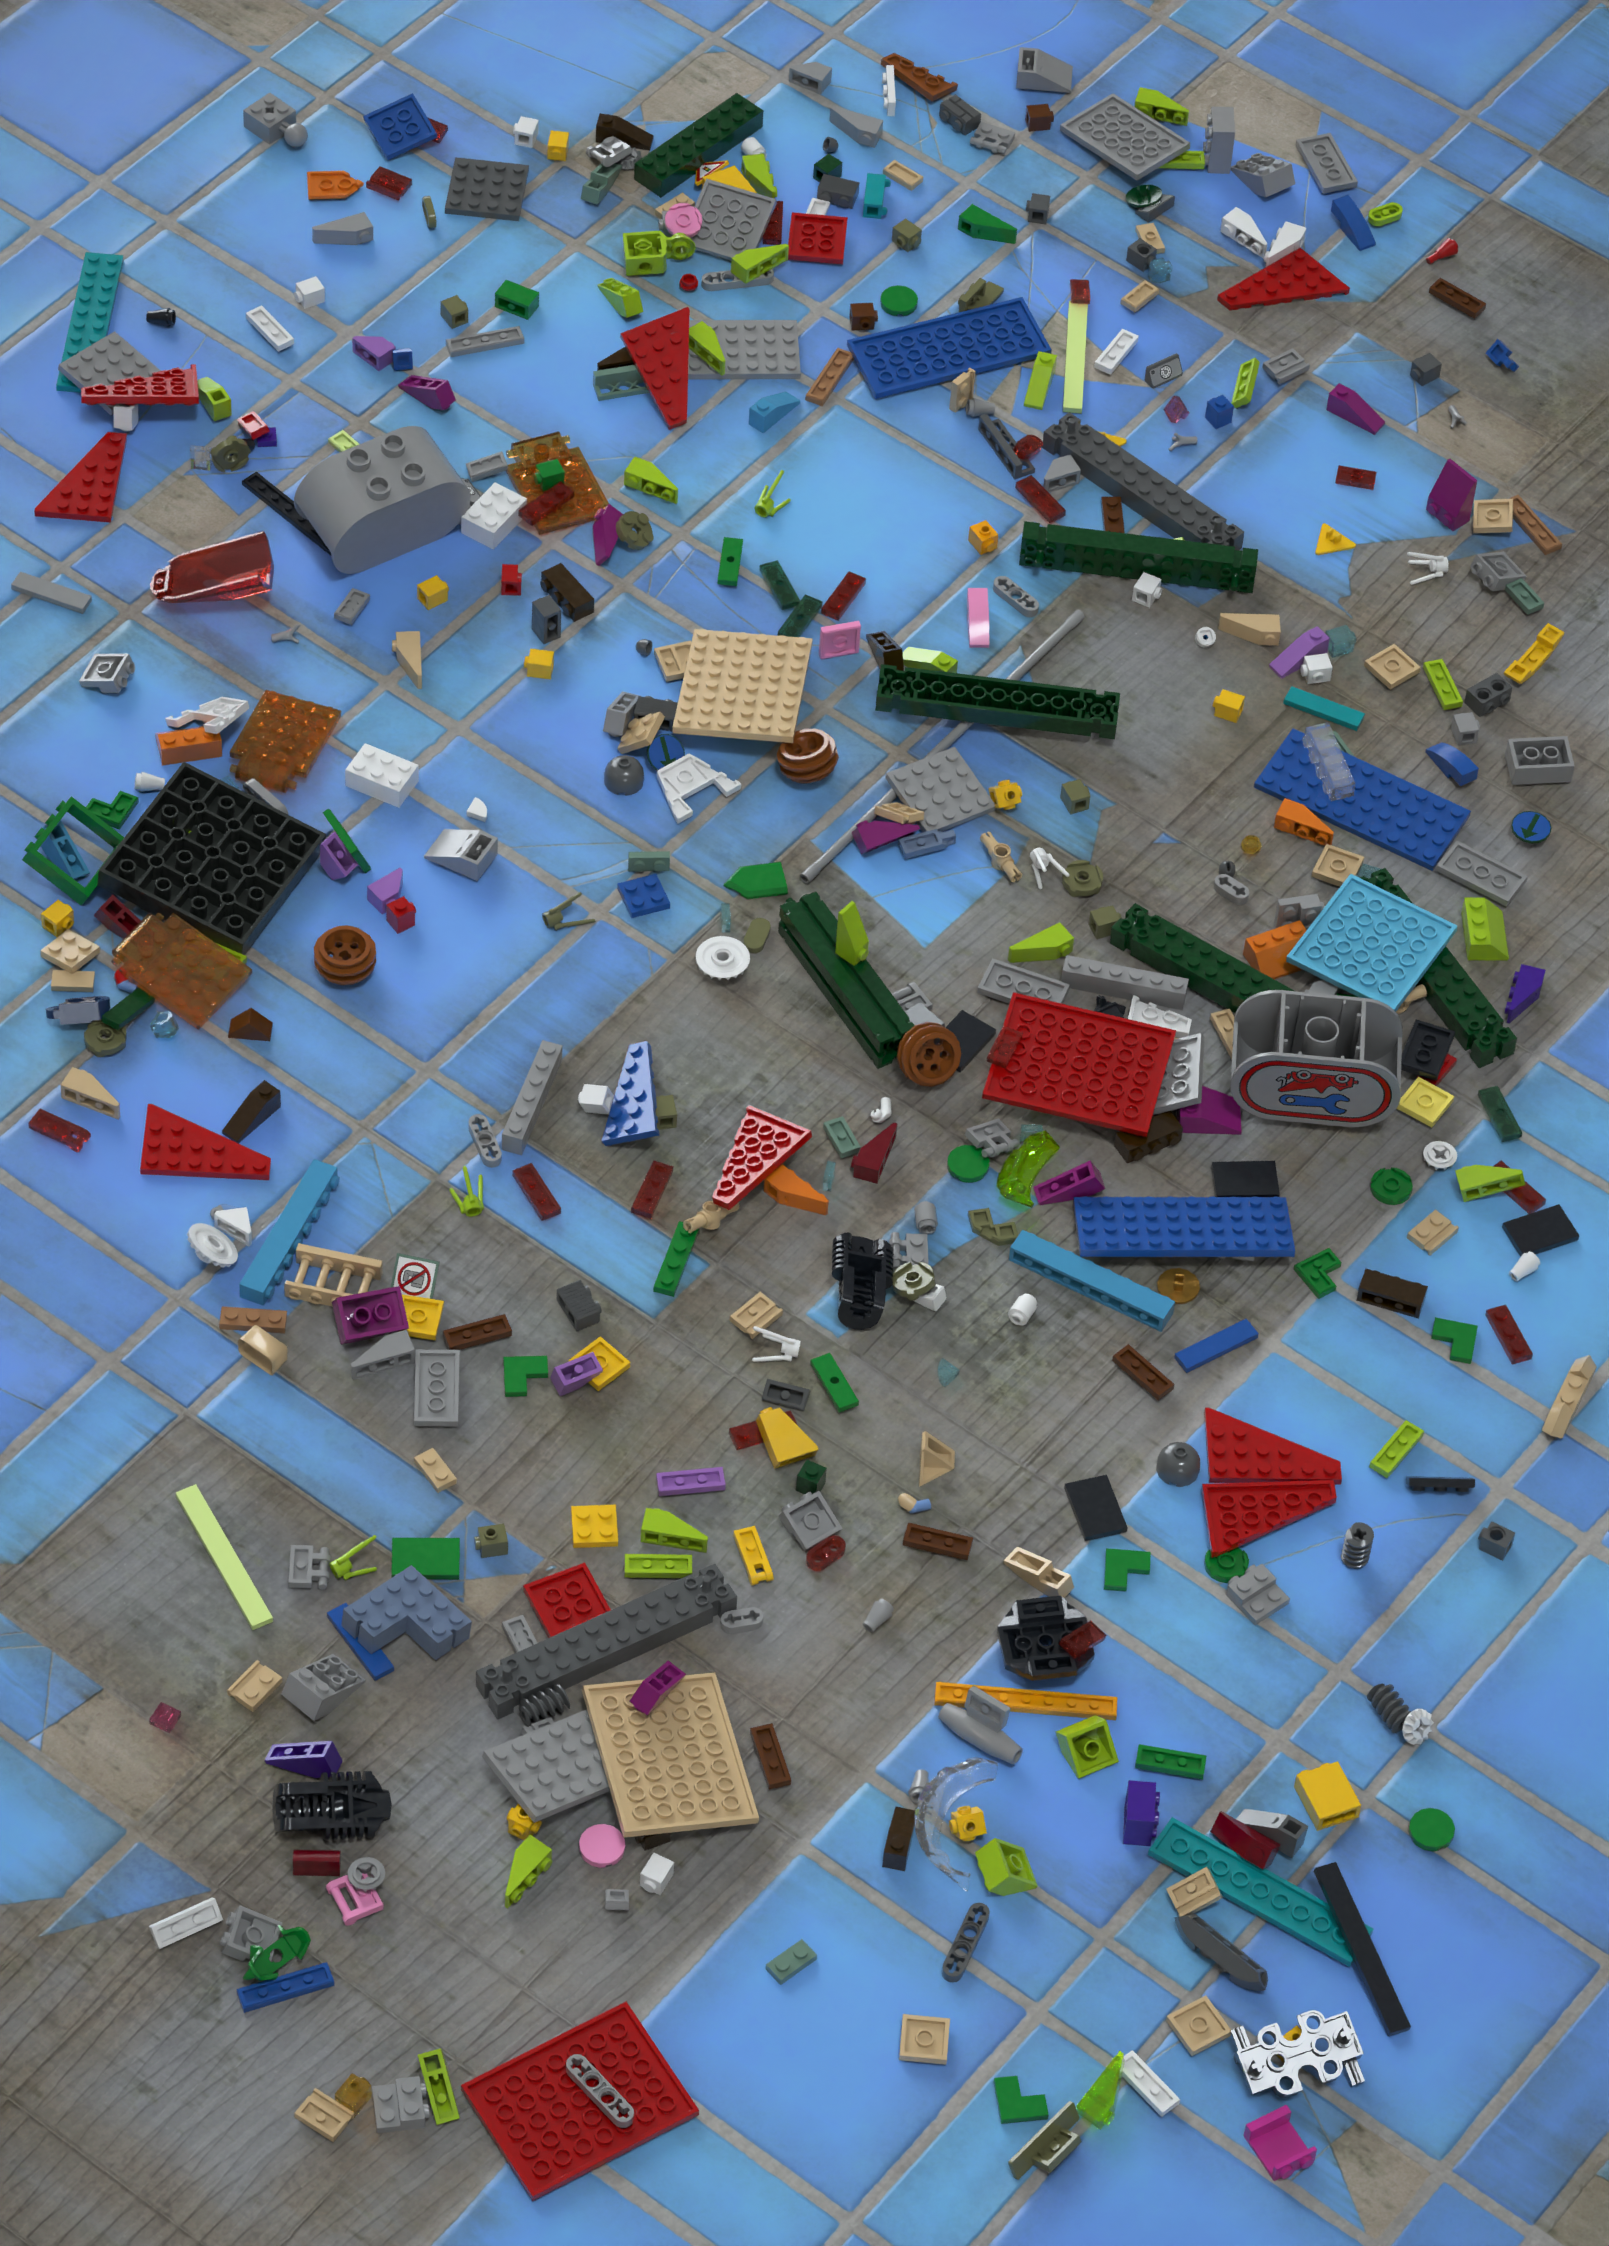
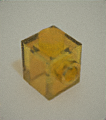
[335,2073,372,2118]

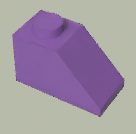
[352,336,396,371]
[320,832,358,880]
[367,868,403,915]
[550,1352,603,1396]

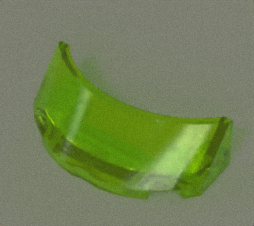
[997,1130,1060,1208]

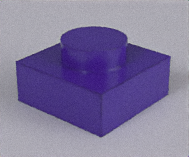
[257,427,277,447]

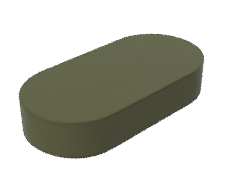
[422,196,437,228]
[743,918,771,953]

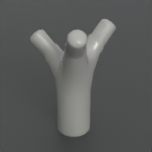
[1448,405,1467,429]
[1169,433,1197,451]
[271,624,300,643]

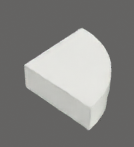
[467,797,487,822]

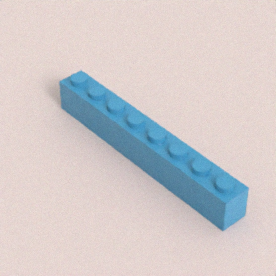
[239,1159,340,1306]
[1009,1230,1175,1332]

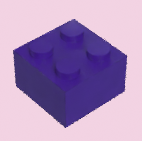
[1123,1780,1160,1846]

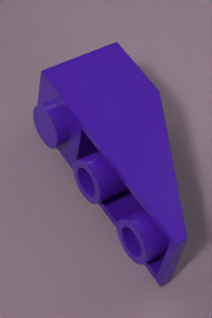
[1504,964,1546,1023]

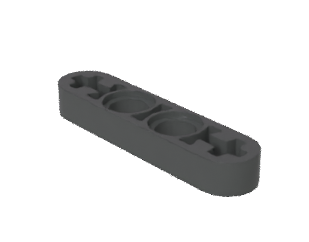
[942,1903,990,1983]

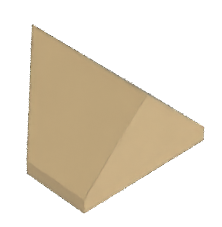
[919,1431,955,1487]

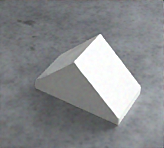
[214,1207,252,1247]

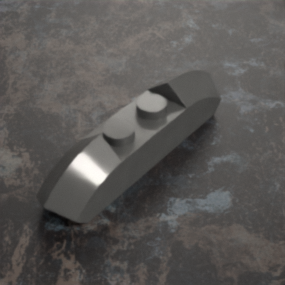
[1174,1914,1268,1991]

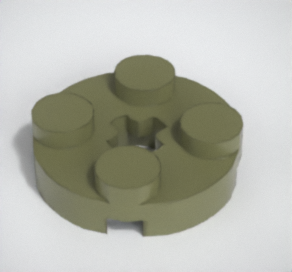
[210,435,251,472]
[616,511,654,550]
[1062,860,1103,897]
[84,1020,127,1057]
[893,1262,936,1300]

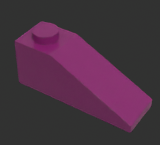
[398,375,456,411]
[1326,383,1385,435]
[593,504,623,566]
[851,820,920,855]
[1034,1160,1105,1205]
[629,1661,686,1715]

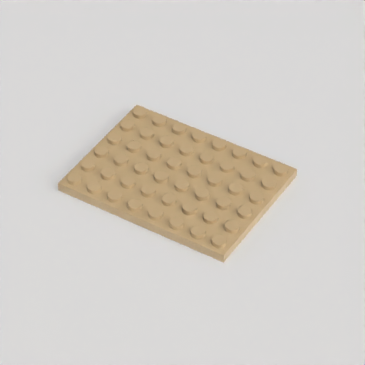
[673,629,813,743]
[582,1672,759,1838]

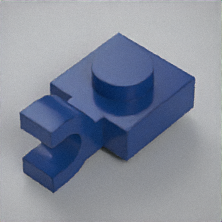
[1486,339,1519,372]

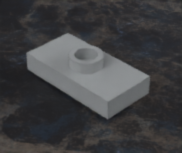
[466,451,509,482]
[334,588,370,625]
[502,1615,537,1653]

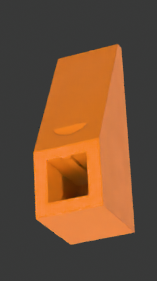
[1274,798,1334,846]
[764,1164,829,1215]

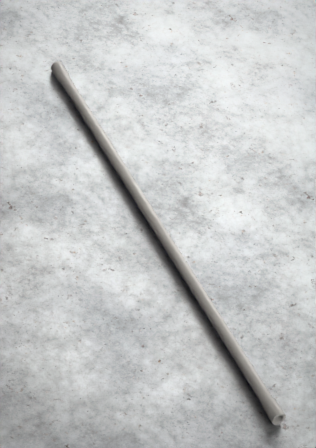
[799,610,1085,884]

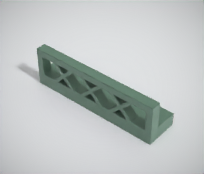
[593,365,650,401]

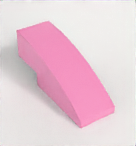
[967,588,989,648]

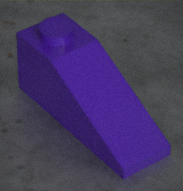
[265,1741,343,1778]

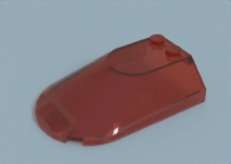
[150,531,274,603]

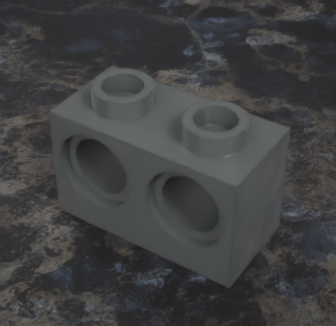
[1464,673,1512,717]

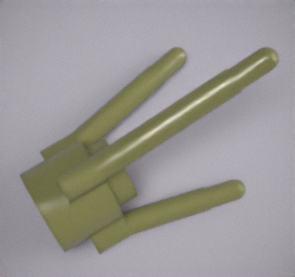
[542,892,595,930]

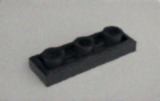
[1406,1476,1475,1492]

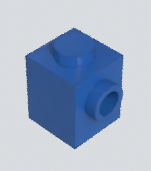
[1205,395,1234,429]

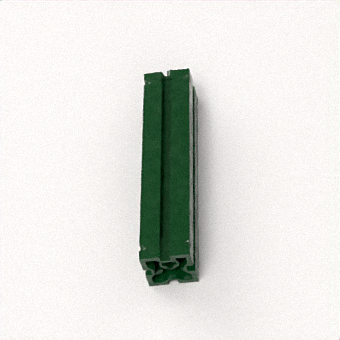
[778,891,915,1069]

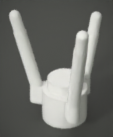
[1407,552,1448,585]
[1030,848,1069,889]
[752,1326,801,1362]

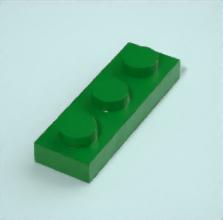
[1135,1744,1207,1780]

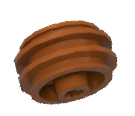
[777,728,839,783]
[314,925,376,985]
[897,1022,961,1087]

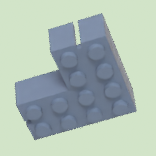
[341,1565,472,1660]

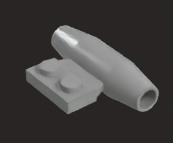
[938,1686,1023,1764]

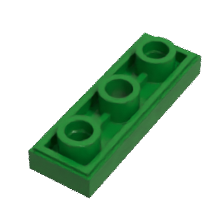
[717,537,743,586]
[810,1353,859,1413]

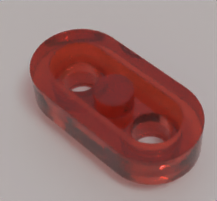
[1013,435,1043,459]
[806,1535,846,1571]

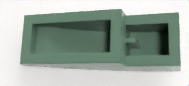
[581,163,622,205]

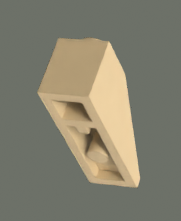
[1218,613,1281,646]
[392,631,422,689]
[61,1067,120,1120]

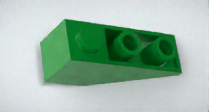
[958,204,1017,244]

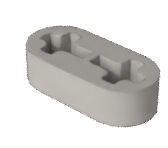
[1214,874,1249,905]
[721,1607,763,1634]

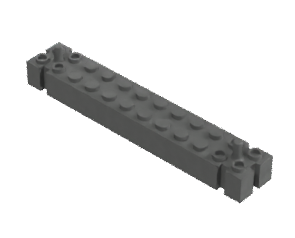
[1042,412,1244,550]
[476,1564,737,1720]

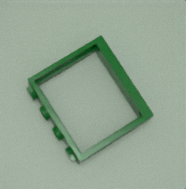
[22,796,124,905]

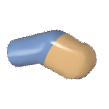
[898,1493,931,1513]

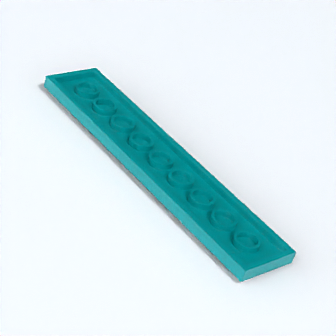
[56,252,124,393]
[1148,1817,1373,1967]

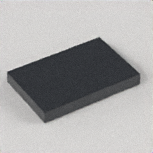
[940,1010,996,1073]
[1401,1019,1456,1081]
[1211,1161,1280,1197]
[1502,1204,1579,1257]
[1064,1475,1128,1541]

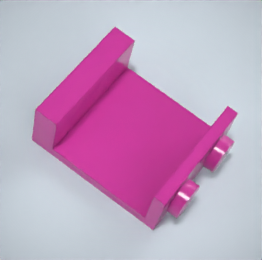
[1244,2105,1317,2181]

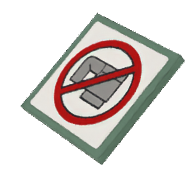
[391,1253,440,1299]

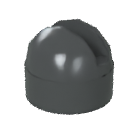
[823,137,839,153]
[636,639,652,656]
[1219,861,1235,877]

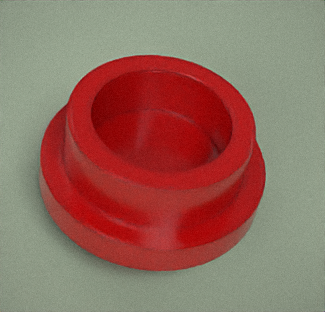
[679,274,698,291]

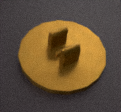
[1157,1268,1200,1304]

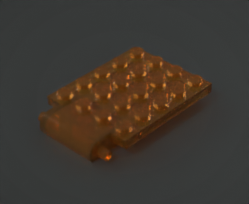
[506,431,609,535]
[230,690,341,793]
[111,913,252,1030]

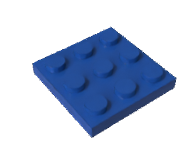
[363,93,437,160]

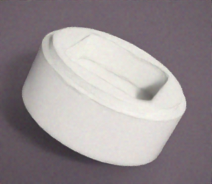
[1195,627,1216,648]

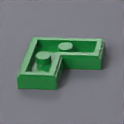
[86,791,139,830]
[1293,1248,1342,1299]
[1431,1317,1478,1364]
[503,1356,548,1397]
[1104,1548,1151,1591]
[993,2076,1049,2124]

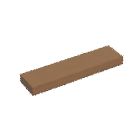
[805,348,854,406]
[1509,495,1562,555]

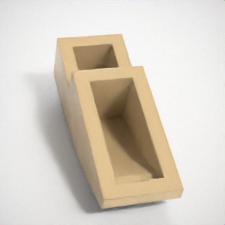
[1004,1547,1074,1598]

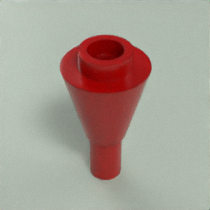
[1426,238,1458,265]

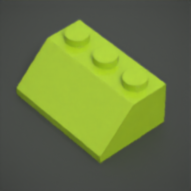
[1461,897,1509,961]

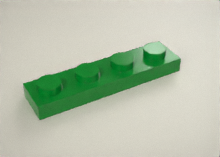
[653,1221,699,1297]

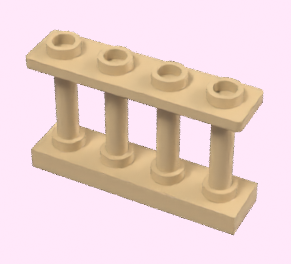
[284,1243,383,1307]

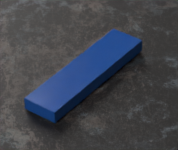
[1174,1319,1259,1373]
[327,1603,394,1681]
[236,1962,335,2013]

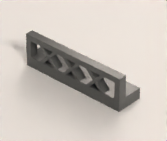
[978,413,1035,480]

